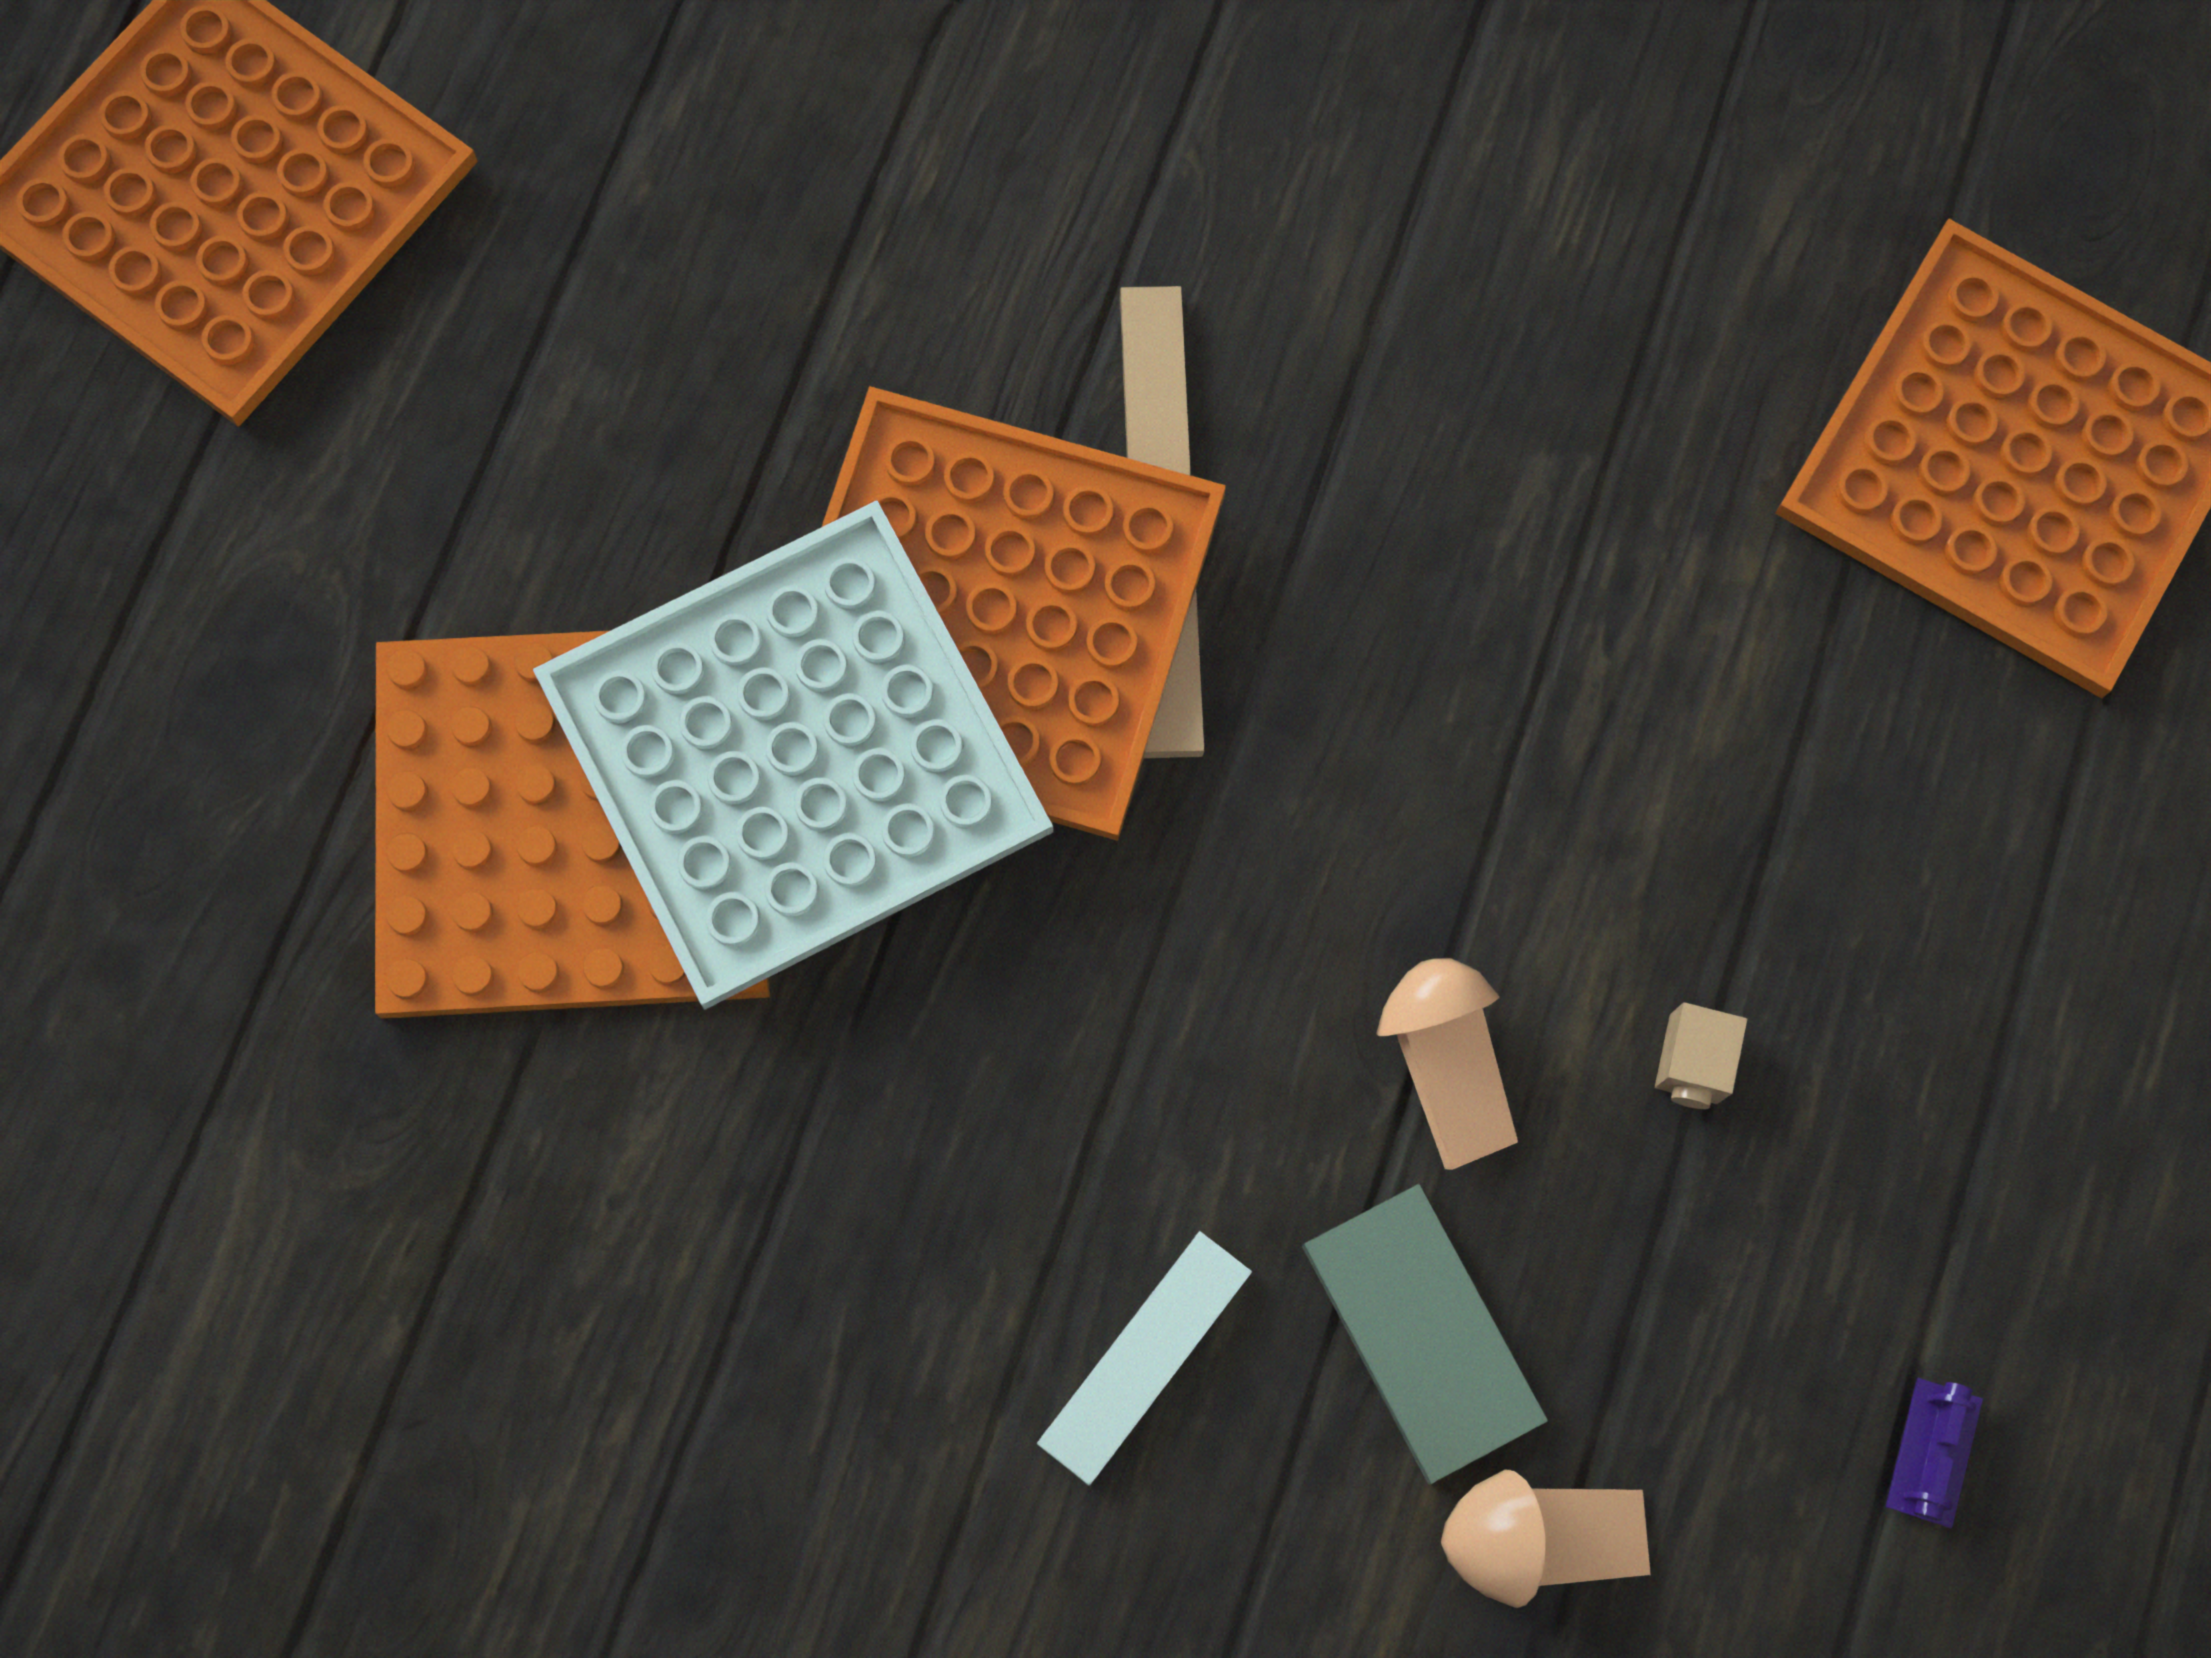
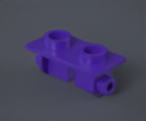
[1885,1378,1983,1528]

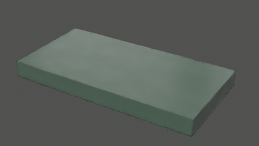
[1302,1184,1548,1485]

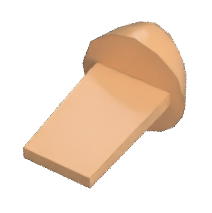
[1377,958,1518,1170]
[1441,1469,1651,1608]

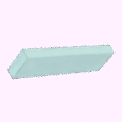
[1037,1231,1252,1486]

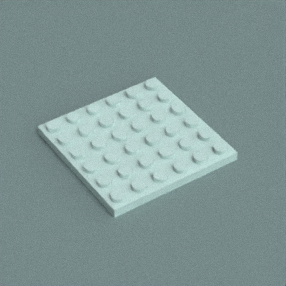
[533,500,1053,1010]

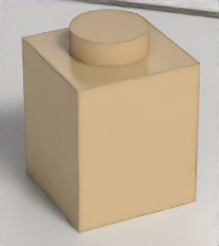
[1655,1002,1748,1109]

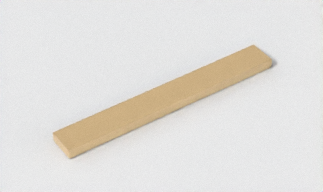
[1120,286,1204,758]

